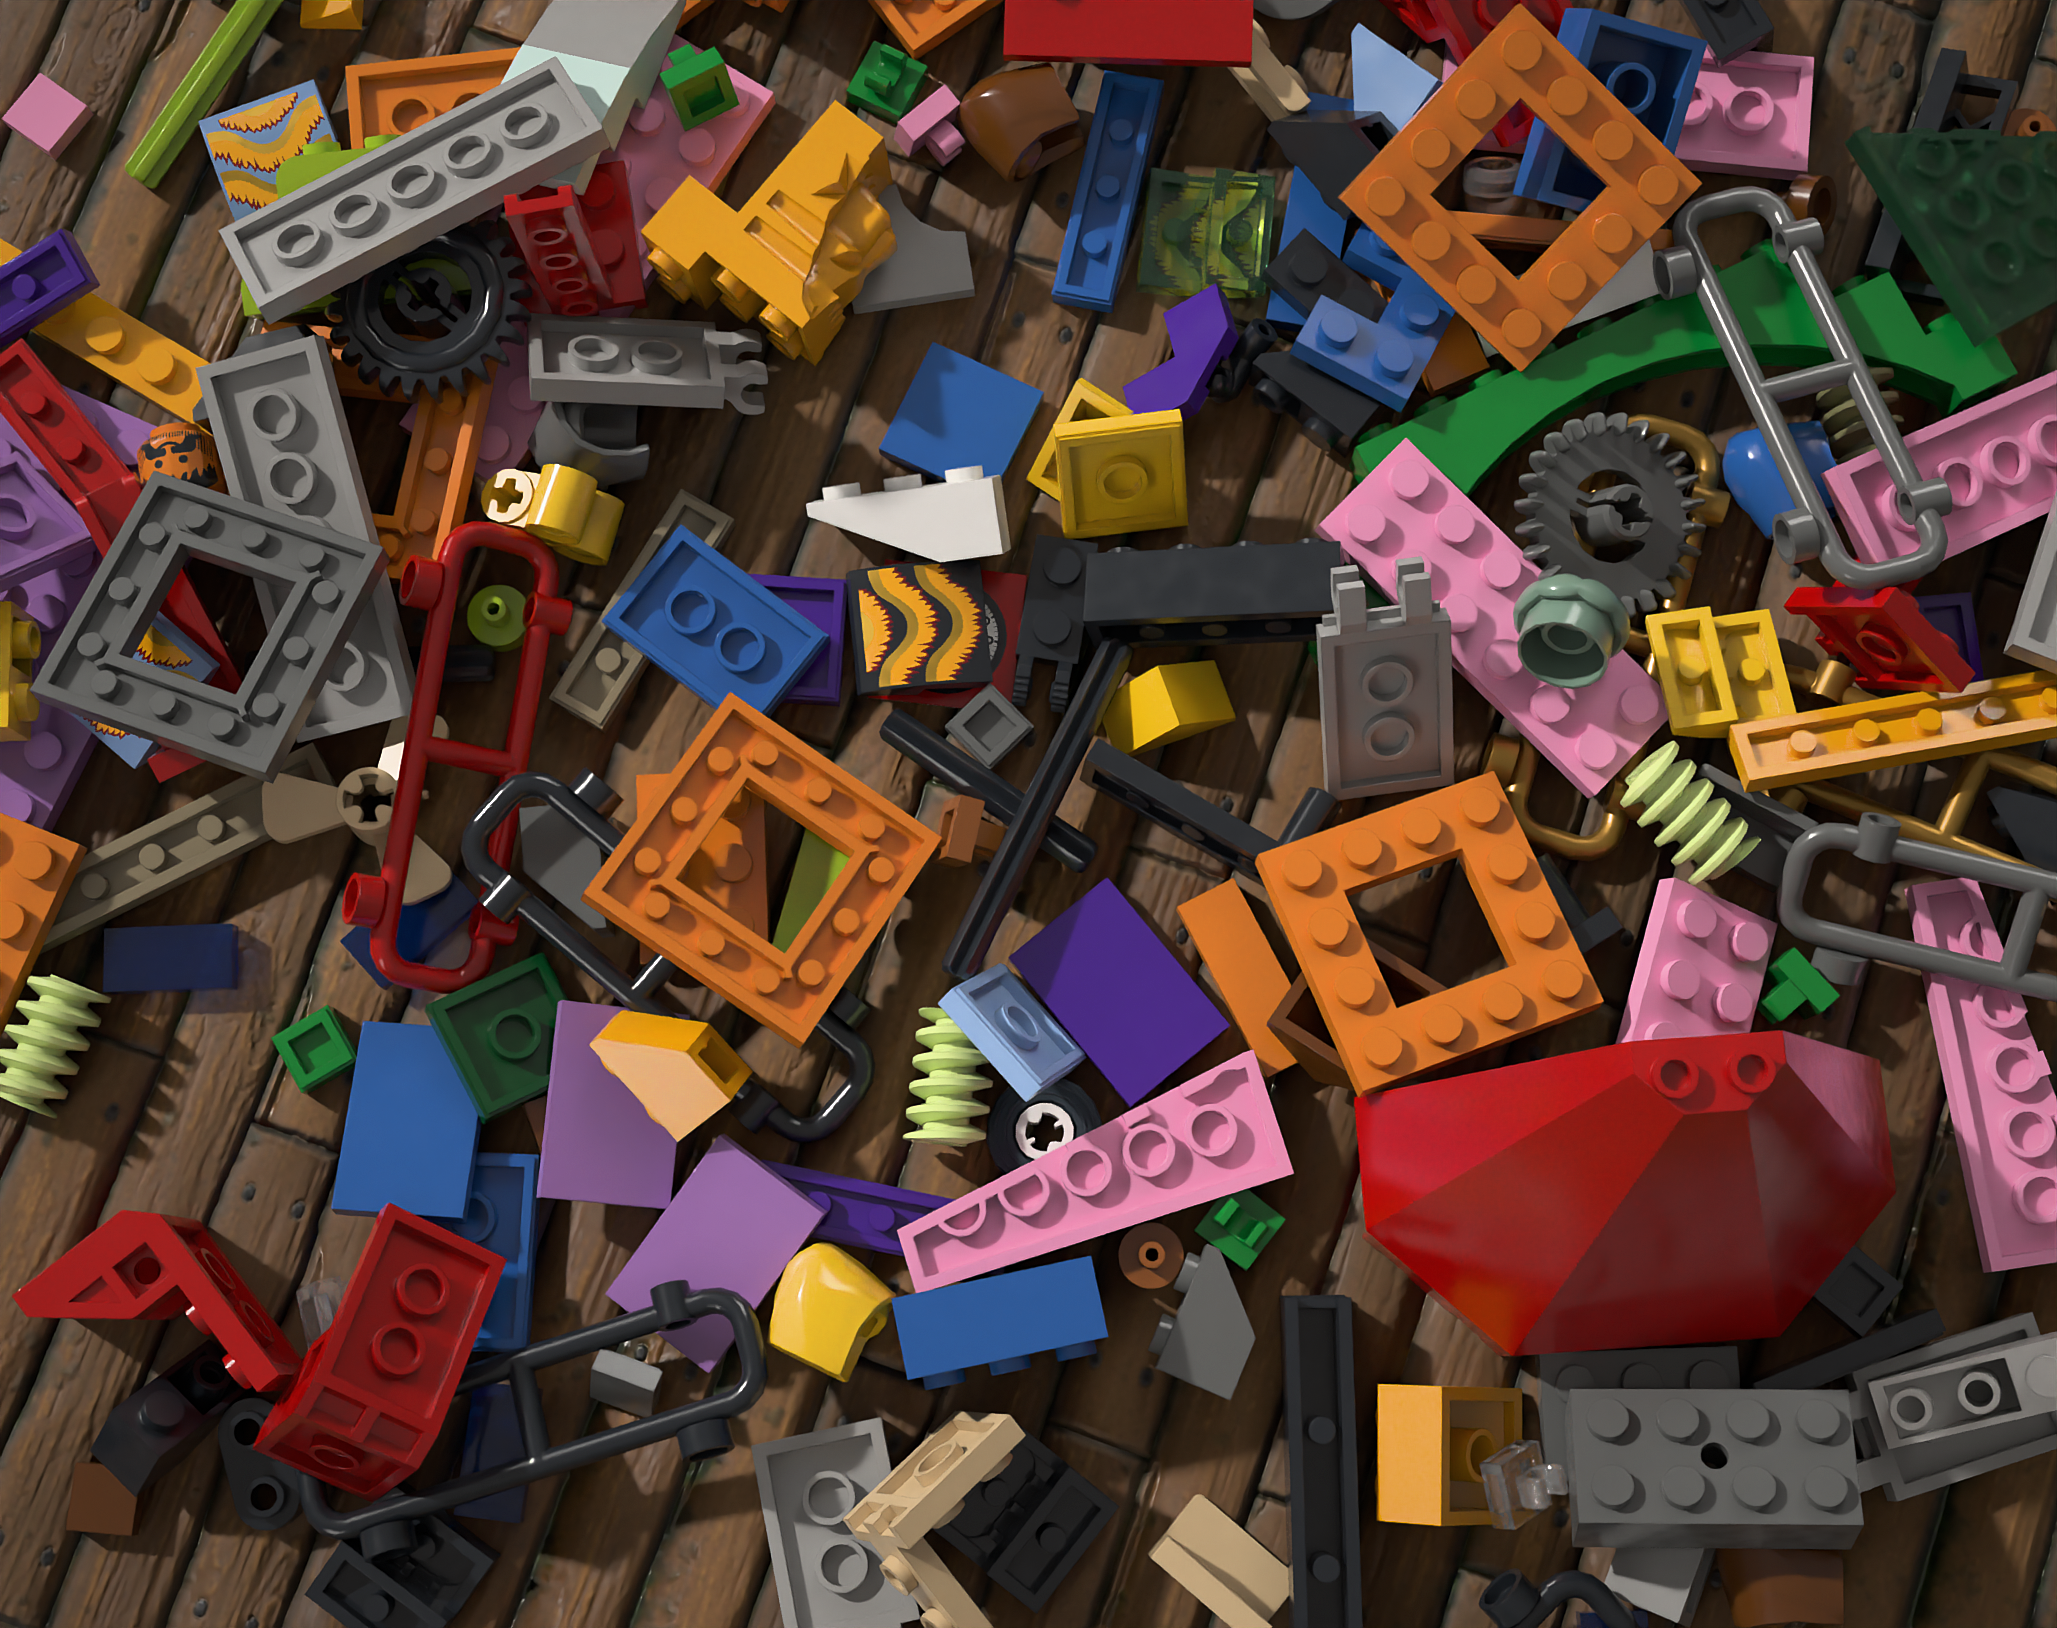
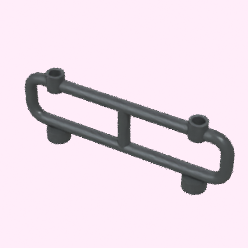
[1652,186,1953,591]
[1776,812,2057,1003]

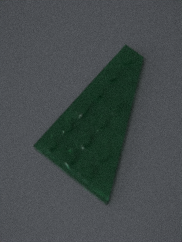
[1844,126,2057,348]

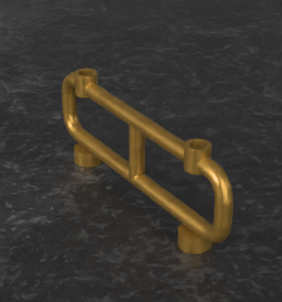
[1479,413,1730,861]
[1725,660,2057,903]

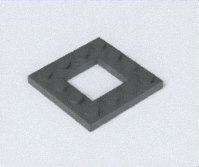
[30,471,390,784]

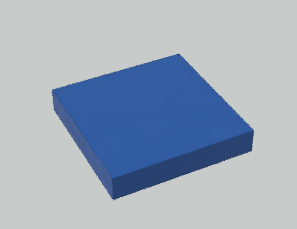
[879,342,1044,483]

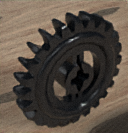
[325,217,533,404]

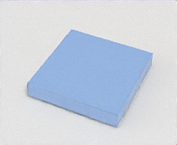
[938,963,1086,1102]

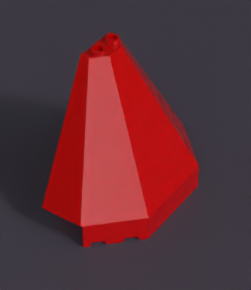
[1354,1030,1896,1356]

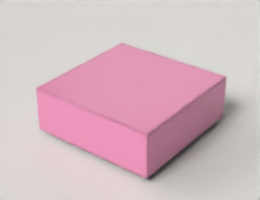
[2,73,94,160]

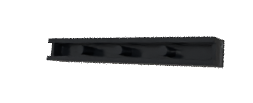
[1279,1295,1363,1628]

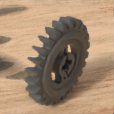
[1514,412,1707,619]

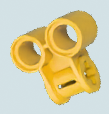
[481,464,625,566]

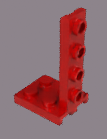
[504,160,648,327]
[74,472,244,783]
[1783,553,1976,693]

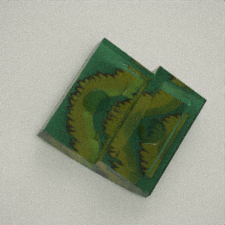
[1136,168,1276,298]

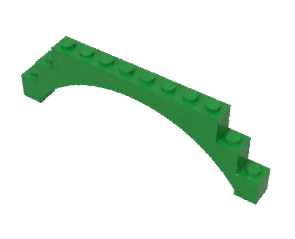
[1308,238,2018,667]

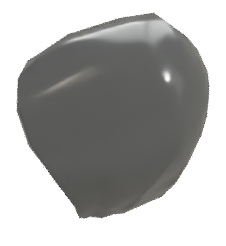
[527,401,650,487]

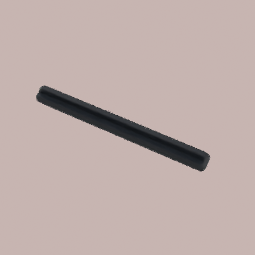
[942,636,1134,982]

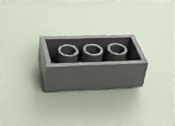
[1565,1389,1864,1550]

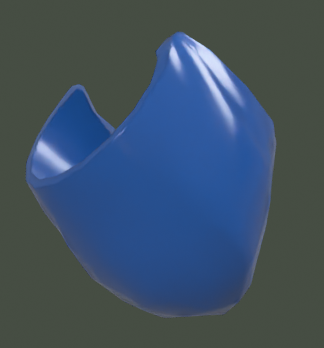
[1722,420,1837,540]

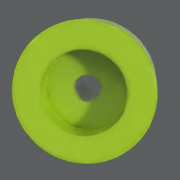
[467,585,526,652]

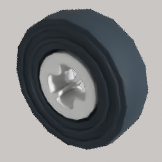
[987,1078,1102,1175]

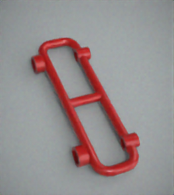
[342,521,573,994]

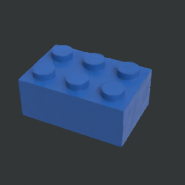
[1513,8,1708,213]
[891,1256,1108,1390]

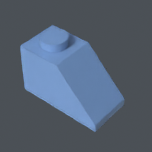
[1351,23,1443,132]

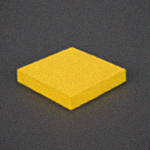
[1053,409,1188,540]

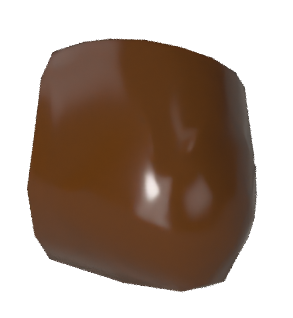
[956,62,1086,183]
[1716,1548,1844,1628]

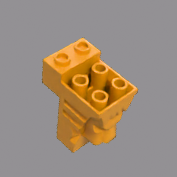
[641,100,898,366]

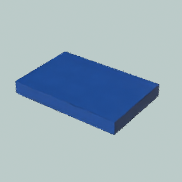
[602,524,830,718]
[331,1021,482,1224]
[429,1152,541,1352]

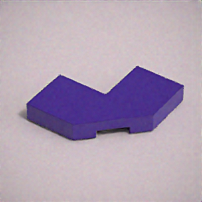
[1123,283,1239,421]

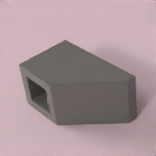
[519,805,618,938]
[1148,1244,1256,1400]

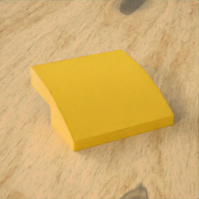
[1645,606,1797,738]

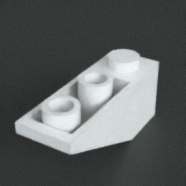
[806,465,1011,562]
[1868,1331,2057,1449]

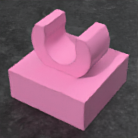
[894,84,965,167]

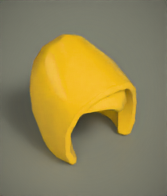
[766,1242,896,1382]

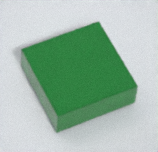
[271,1005,358,1095]

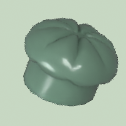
[1513,573,1630,689]

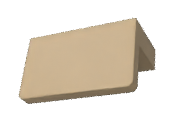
[1147,1494,1289,1628]

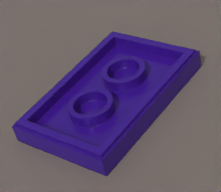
[1008,877,1230,1109]

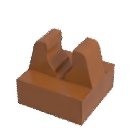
[930,794,1007,869]

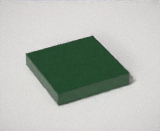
[425,952,569,1125]

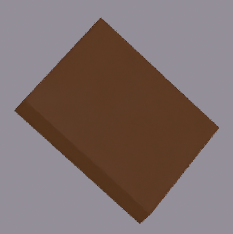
[1266,936,1448,1093]

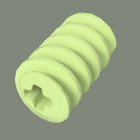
[1620,740,1761,886]
[0,974,112,1118]
[903,1007,993,1147]

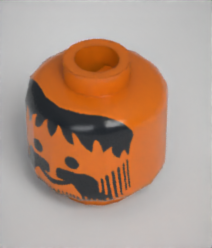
[137,422,227,494]

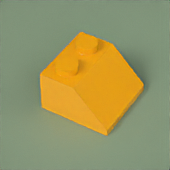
[1375,1384,1522,1526]

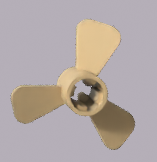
[262,715,452,906]

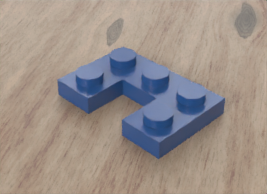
[1289,222,1455,413]

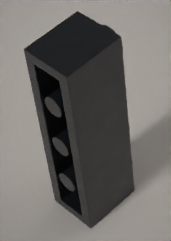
[1083,538,1347,650]

